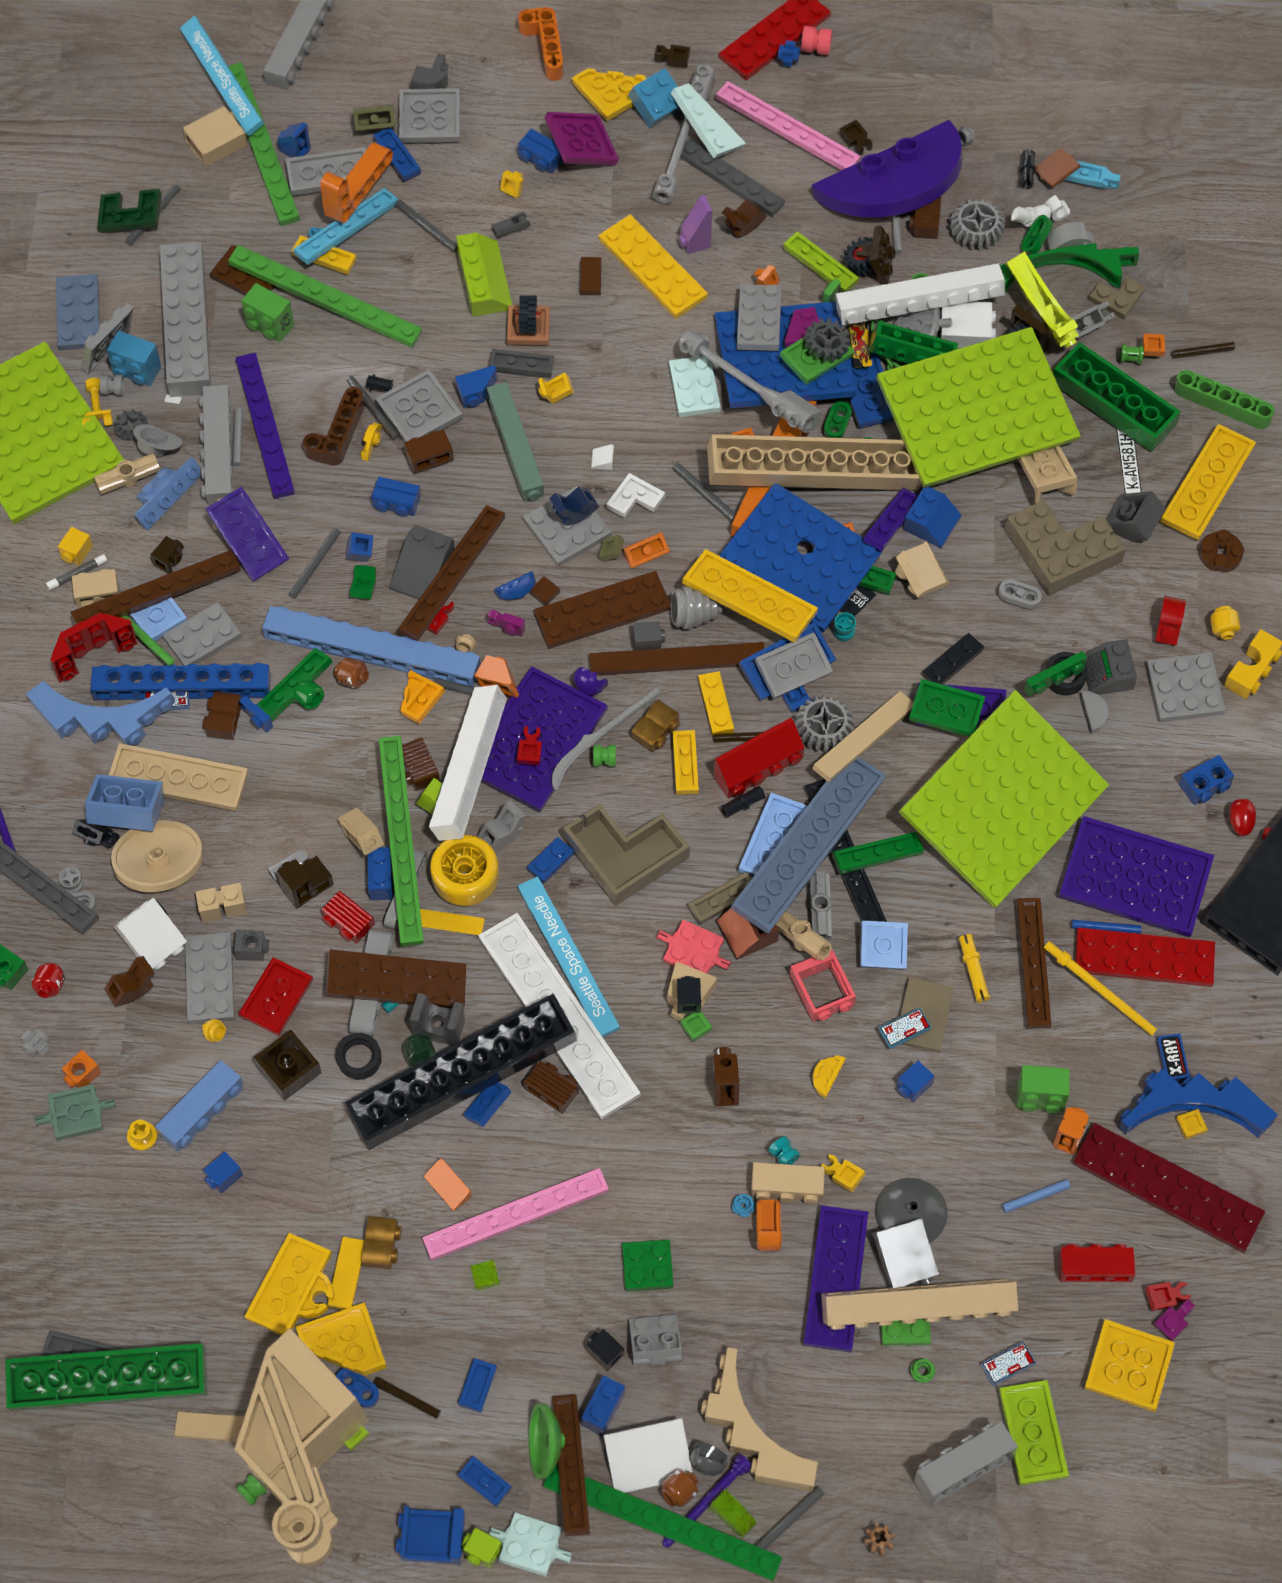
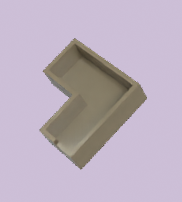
[1005,500,1126,596]
[563,804,690,906]

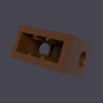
[713,1047,739,1107]

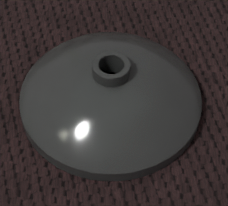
[876,1178,947,1243]

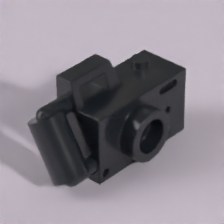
[72,819,120,848]

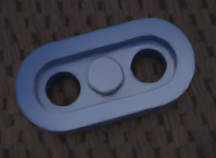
[336,1368,379,1408]

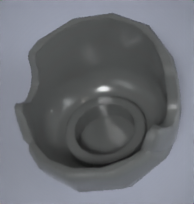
[691,1441,728,1476]

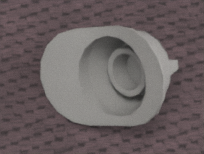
[133,424,182,457]

